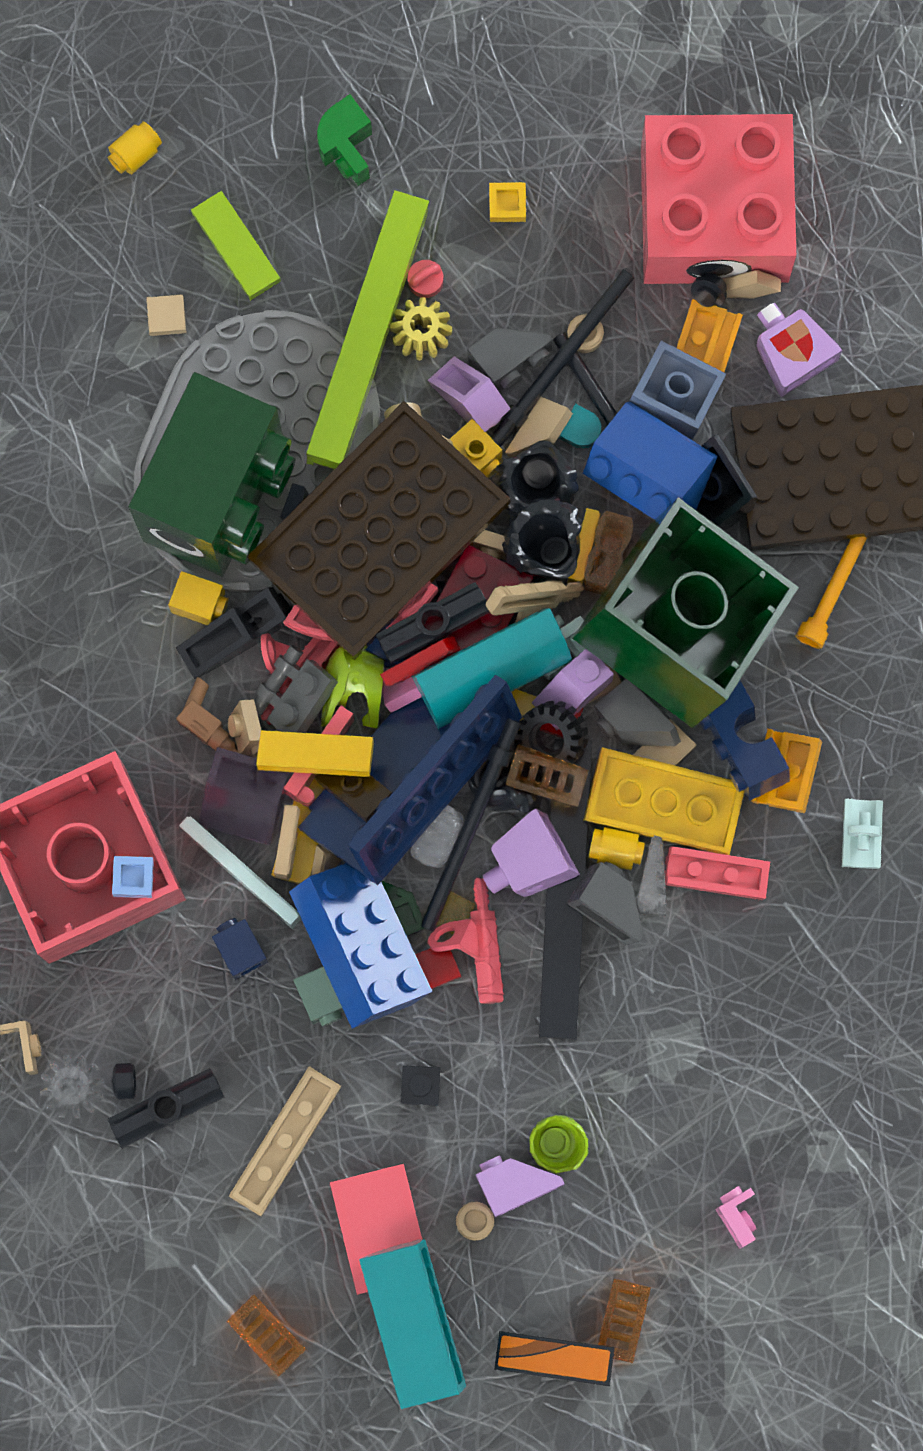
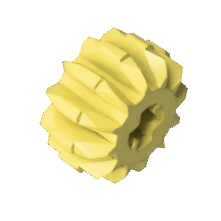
[390,297,452,361]

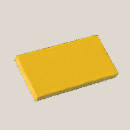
[583,747,745,855]

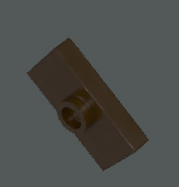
[315,774,392,823]

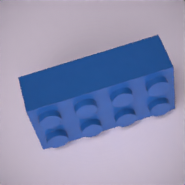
[289,864,432,1029]

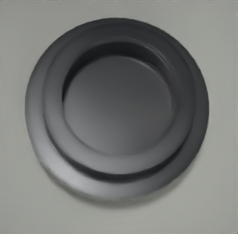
[691,273,727,307]

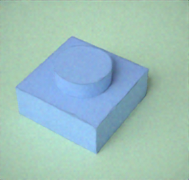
[112,856,154,898]

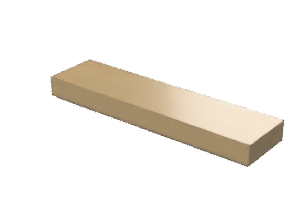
[229,1066,341,1217]

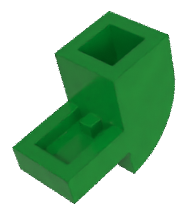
[317,94,372,186]

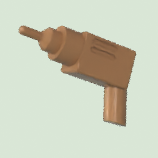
[176,677,245,760]

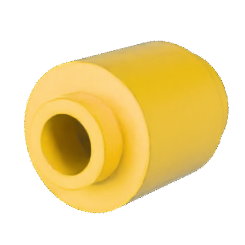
[108,121,162,175]
[588,827,645,870]

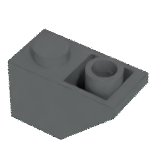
[467,327,552,390]

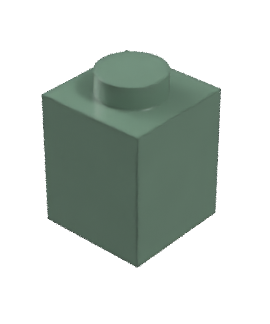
[293,967,344,1027]

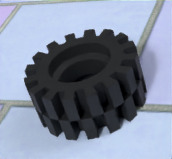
[515,700,588,773]

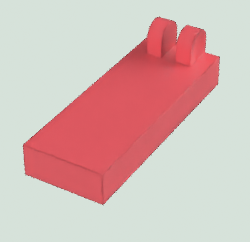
[284,706,354,807]
[663,846,770,900]

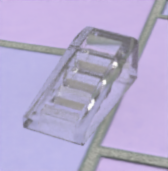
[636,835,667,919]

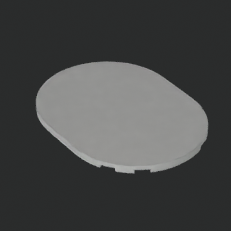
[133,310,381,593]

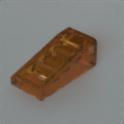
[506,745,589,807]
[598,1278,651,1363]
[226,1294,307,1377]

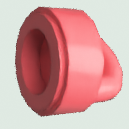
[408,260,444,298]

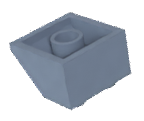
[630,341,726,440]

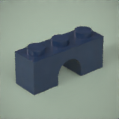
[700,680,790,801]

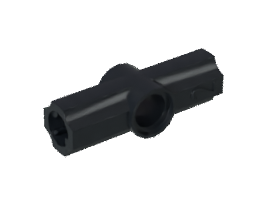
[376,582,490,665]
[108,1068,225,1149]

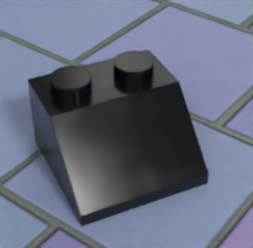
[696,434,757,530]

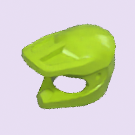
[321,647,384,729]

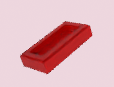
[380,636,460,686]

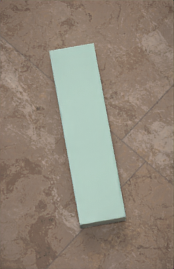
[179,816,301,930]

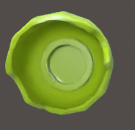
[530,1115,588,1174]

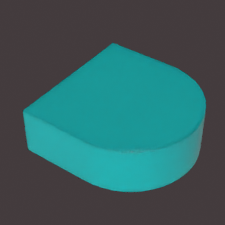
[558,403,601,449]

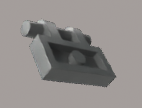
[254,645,338,733]

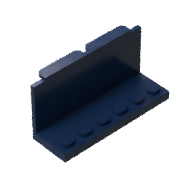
[298,675,523,886]

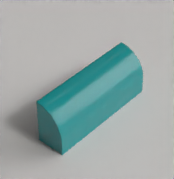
[411,608,572,729]
[359,1238,467,1409]

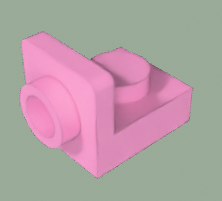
[715,1186,757,1249]

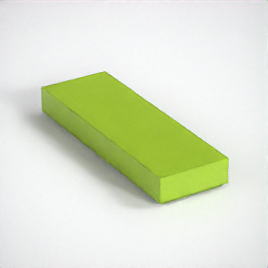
[191,191,281,301]

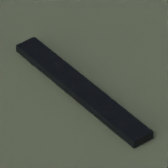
[539,739,592,1040]

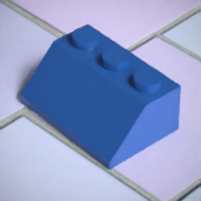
[582,401,718,520]

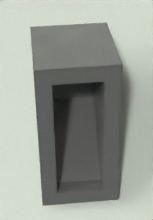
[594,679,681,746]
[567,862,643,945]

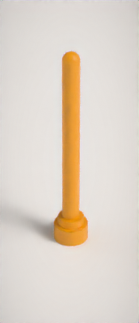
[795,536,868,649]

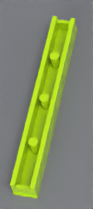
[306,190,429,469]

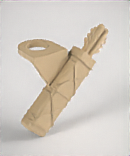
[486,580,584,623]

